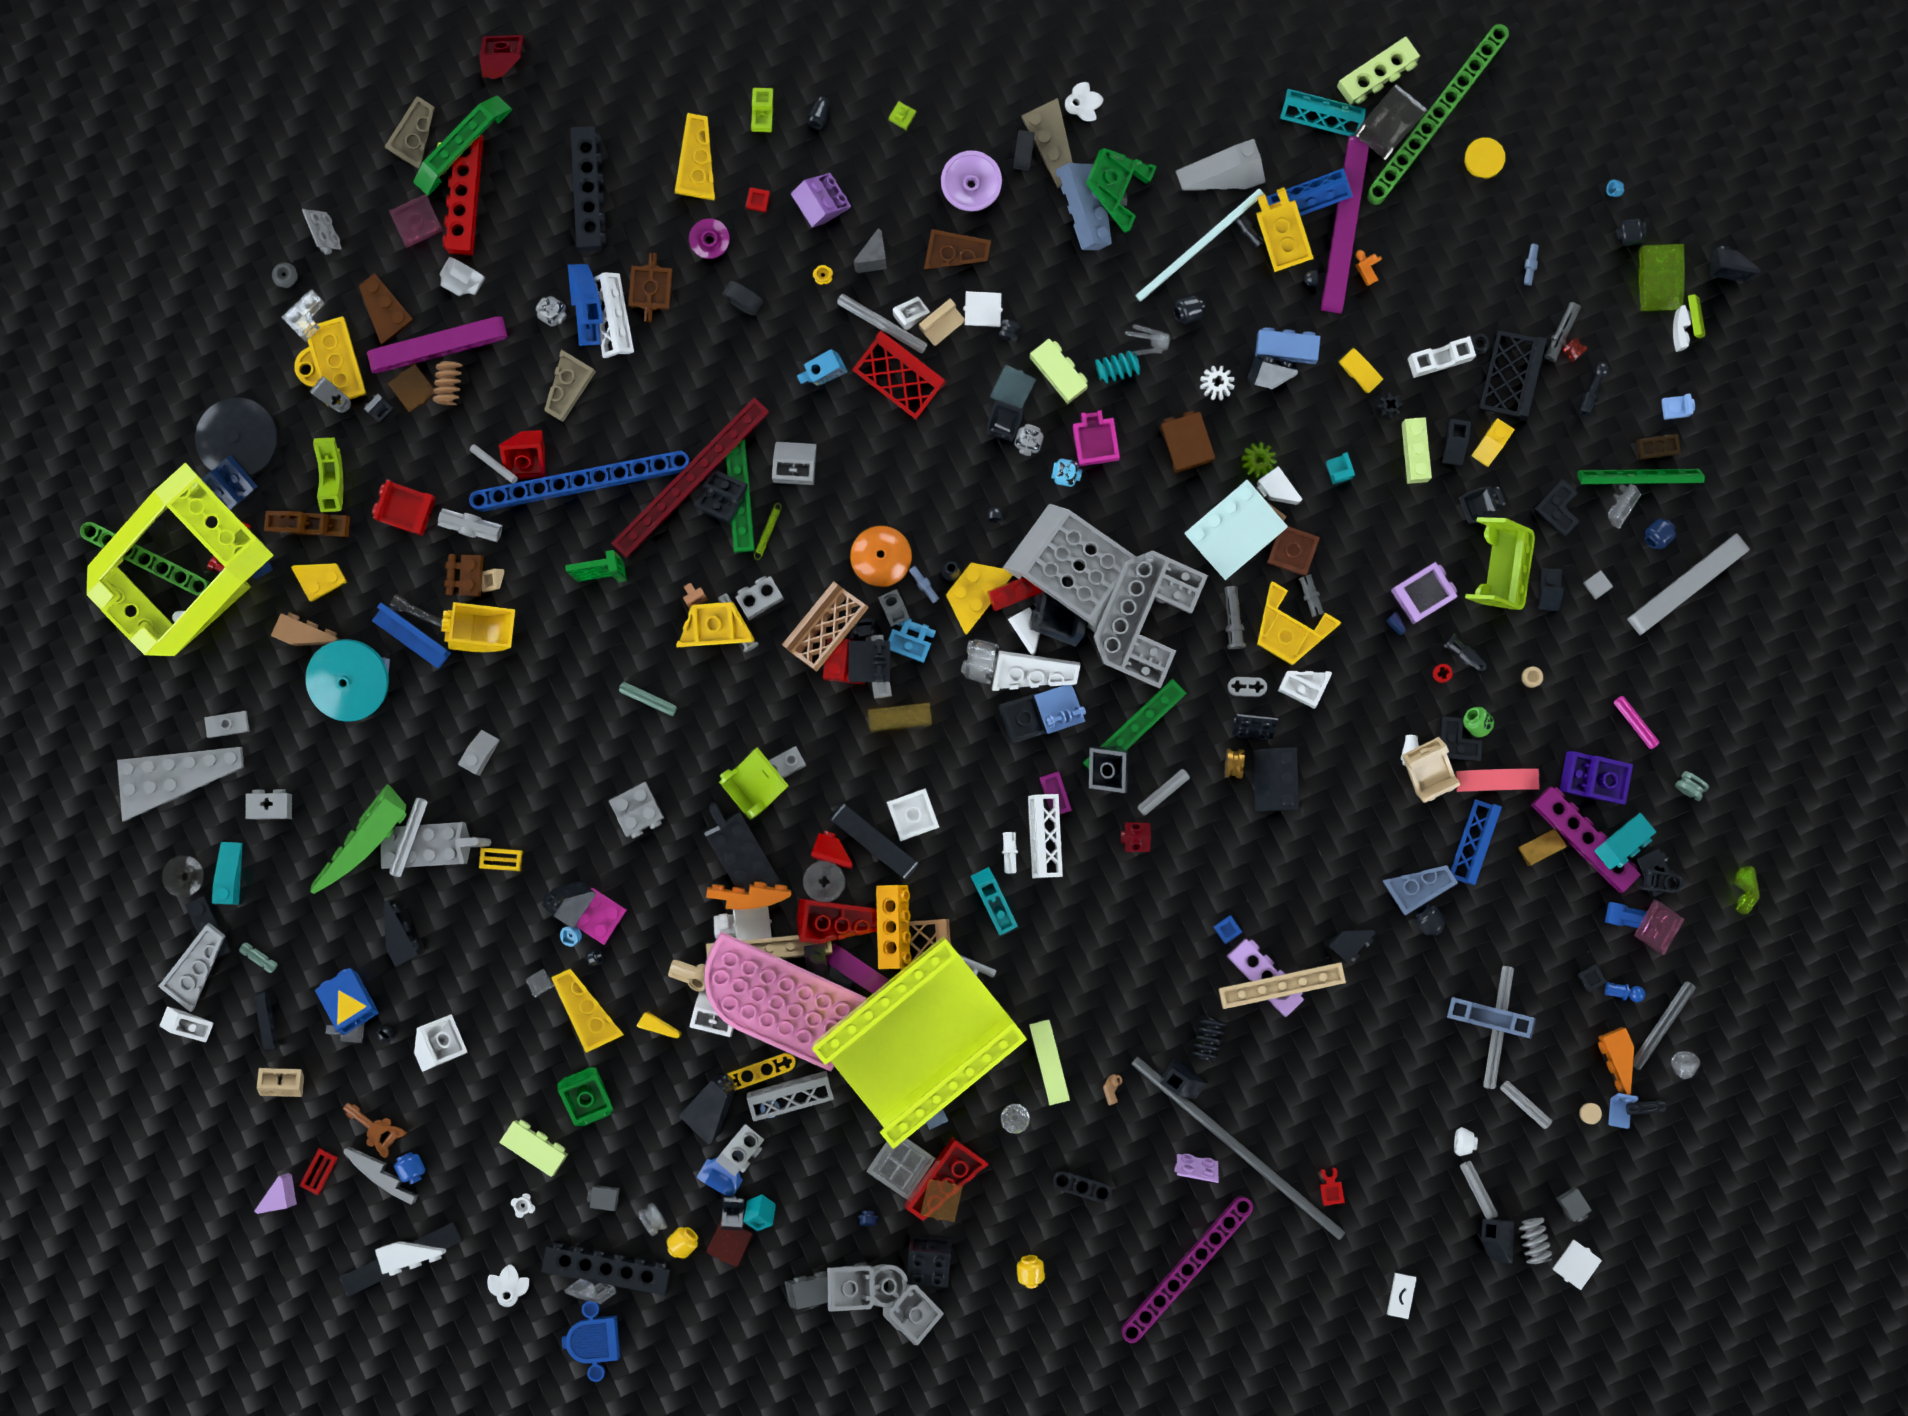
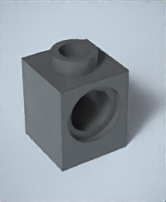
[878,589,910,627]
[587,1185,620,1211]
[1556,1187,1592,1222]

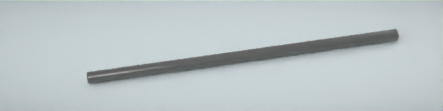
[1131,1056,1345,1240]

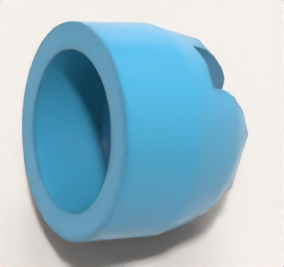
[1606,180,1624,197]

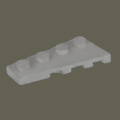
[158,923,225,1012]

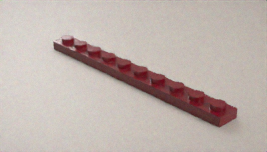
[611,397,770,558]

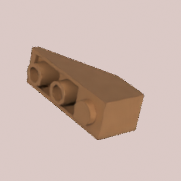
[271,612,341,646]

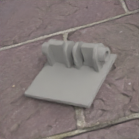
[302,209,342,255]

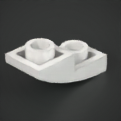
[1673,305,1692,352]

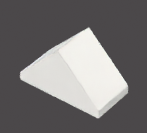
[893,297,930,331]

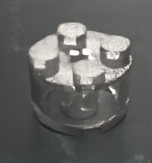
[961,639,1000,684]
[803,861,846,902]

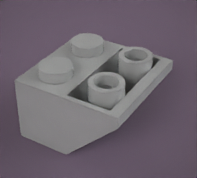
[772,442,817,485]

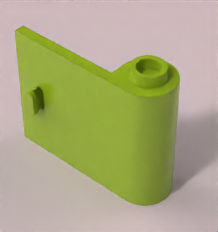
[719,747,788,821]

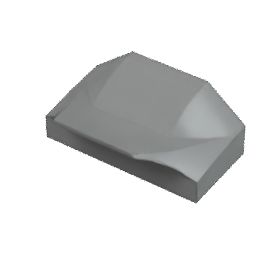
[439,257,485,296]

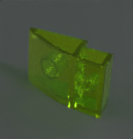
[1638,244,1685,311]

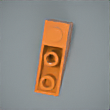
[1598,1027,1634,1095]

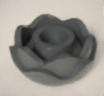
[272,262,298,288]

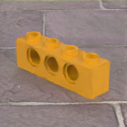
[876,885,911,969]

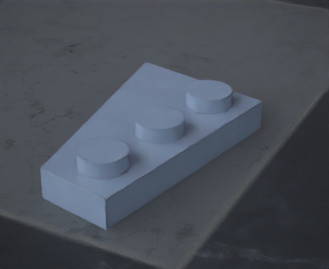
[1383,865,1458,916]

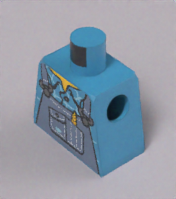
[797,349,847,386]

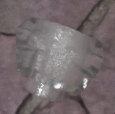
[1671,1052,1700,1079]

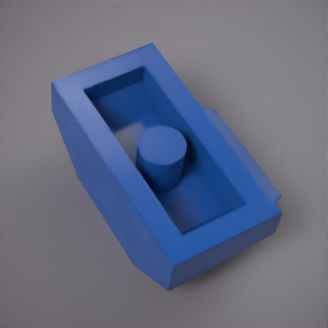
[697,1157,743,1197]

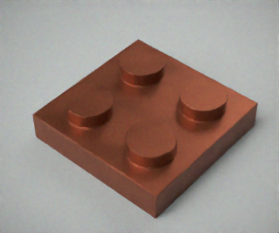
[1267,526,1320,577]

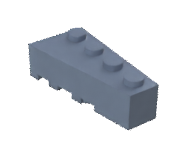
[1055,163,1112,250]

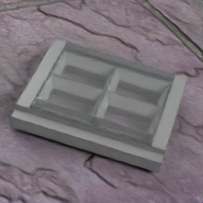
[867,1138,936,1200]

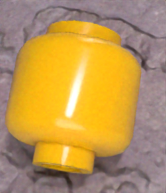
[667,1227,698,1259]
[1017,1255,1045,1288]

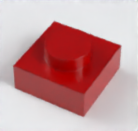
[746,187,770,213]

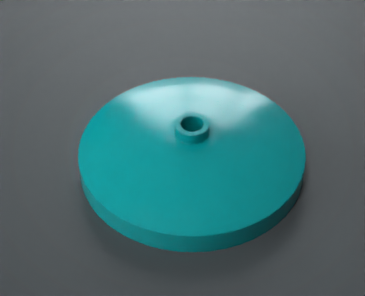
[306,639,389,721]

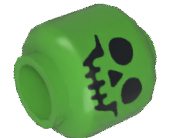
[1463,707,1494,737]

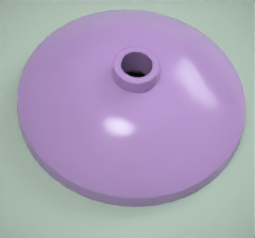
[941,151,1002,211]

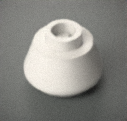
[1454,1127,1478,1156]

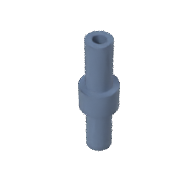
[1524,244,1539,286]
[909,566,940,603]

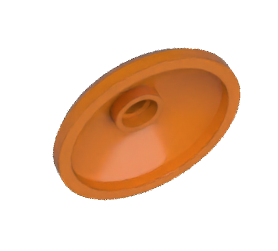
[850,526,912,587]

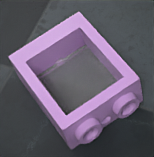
[1391,562,1458,624]

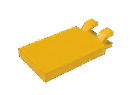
[1256,188,1314,272]

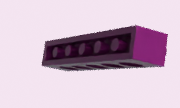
[1531,787,1641,893]

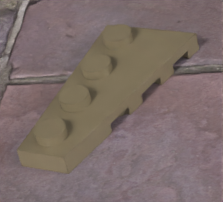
[1022,98,1073,188]

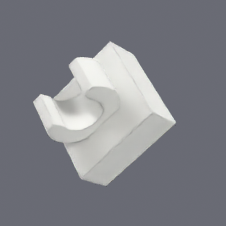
[714,914,736,938]

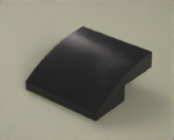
[694,469,748,524]

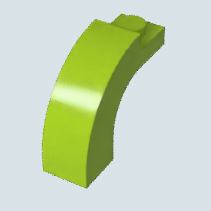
[313,437,344,512]

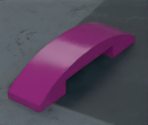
[826,943,889,994]

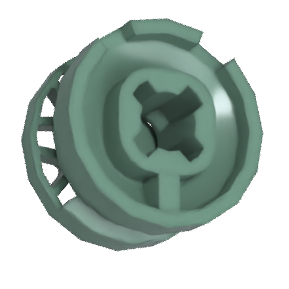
[1675,771,1709,801]

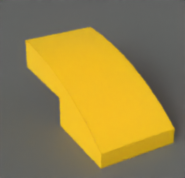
[1339,348,1383,393]

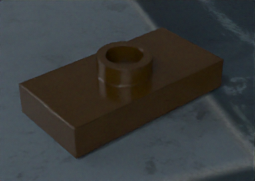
[1636,434,1681,460]

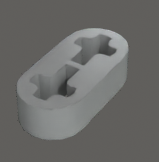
[1227,677,1267,697]

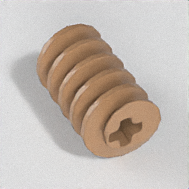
[433,361,462,405]

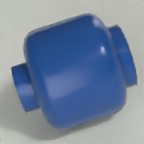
[394,1152,425,1185]

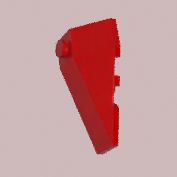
[796,898,877,944]

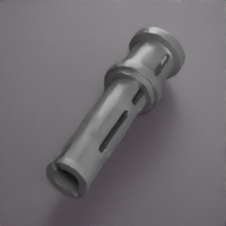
[1224,586,1246,649]

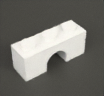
[1408,337,1476,378]

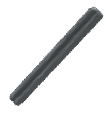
[1633,981,1696,1070]

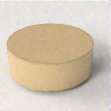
[1521,667,1543,688]
[1579,1103,1602,1124]

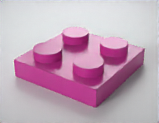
[575,888,627,945]

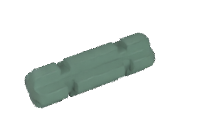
[239,943,277,973]

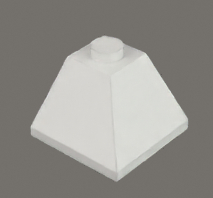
[1008,607,1040,656]
[414,1014,467,1072]

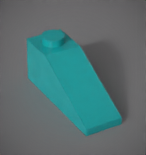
[212,842,243,905]
[970,867,1018,936]

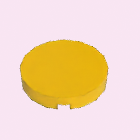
[1464,138,1505,179]

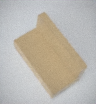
[919,299,965,346]

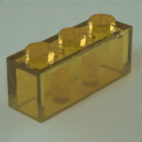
[868,703,932,732]

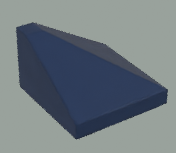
[1386,612,1406,635]

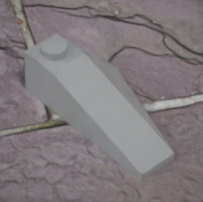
[1176,139,1266,190]

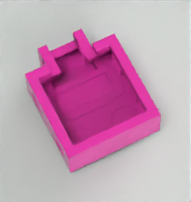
[1072,410,1120,467]

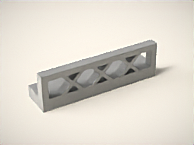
[747,1071,834,1122]

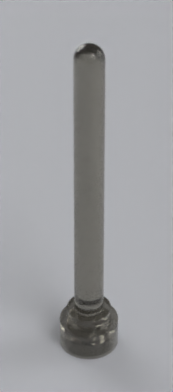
[389,594,442,628]

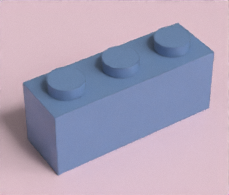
[1255,328,1320,364]

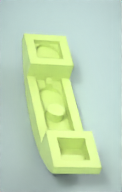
[1029,1020,1070,1105]

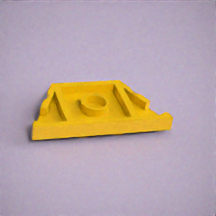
[946,563,1013,635]
[676,602,754,647]

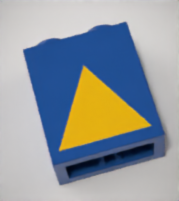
[315,968,379,1035]

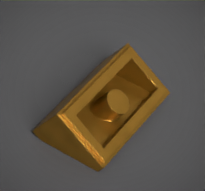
[1518,829,1567,866]

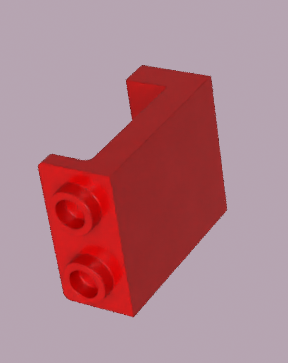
[372,480,437,536]

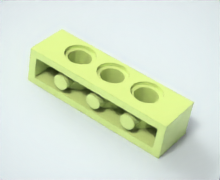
[1337,37,1420,105]

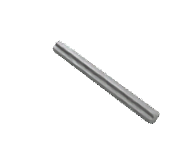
[1484,966,1514,1089]

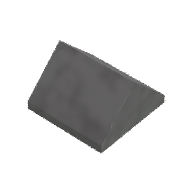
[854,229,887,273]

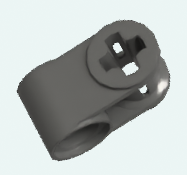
[310,376,351,413]

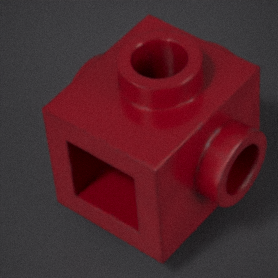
[1121,822,1151,852]

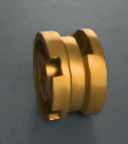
[1225,749,1245,778]

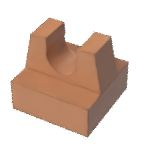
[683,583,708,609]

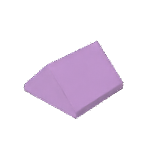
[254,1173,297,1214]

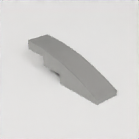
[344,1147,418,1204]

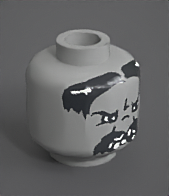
[536,296,567,327]
[1014,424,1044,456]

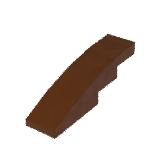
[264,511,350,537]

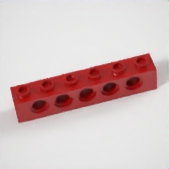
[443,134,483,255]

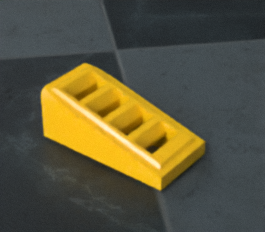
[637,1012,681,1038]

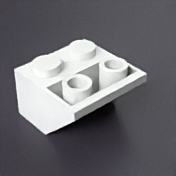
[690,990,734,1037]

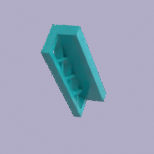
[1280,89,1366,137]

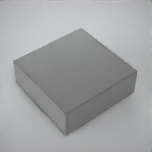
[1583,570,1613,599]

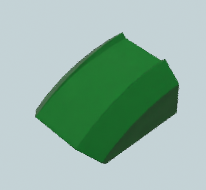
[558,1067,613,1126]

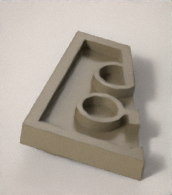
[385,96,435,169]
[545,350,596,422]

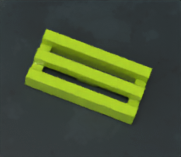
[1688,294,1706,338]

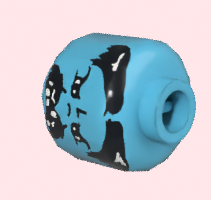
[1052,459,1082,487]

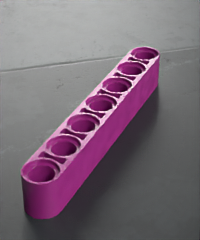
[367,316,508,373]

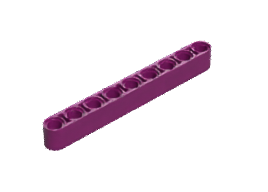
[1321,136,1370,314]
[1121,1196,1253,1343]

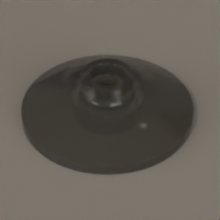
[162,856,204,897]

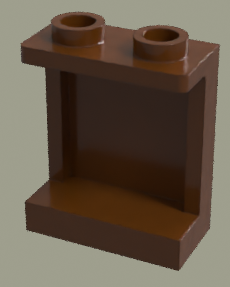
[1160,411,1215,473]

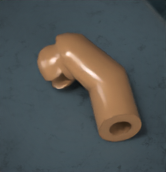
[1103,1074,1122,1105]

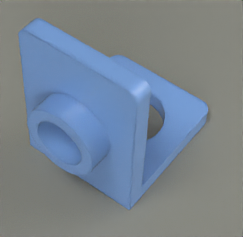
[1608,1093,1638,1129]

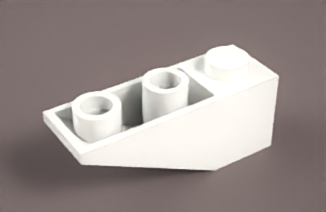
[375,1241,446,1276]

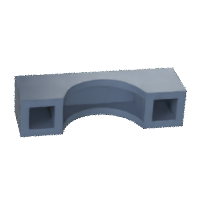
[1447,997,1536,1039]

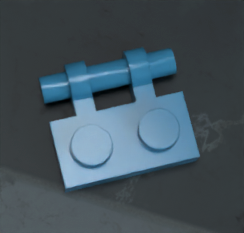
[888,619,936,663]

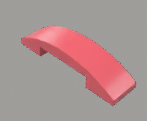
[1456,769,1539,792]

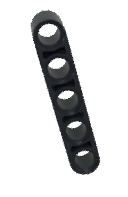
[829,802,920,881]

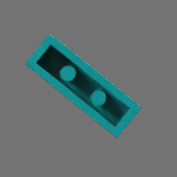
[1594,813,1656,870]

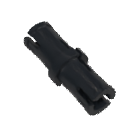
[1234,213,1265,248]

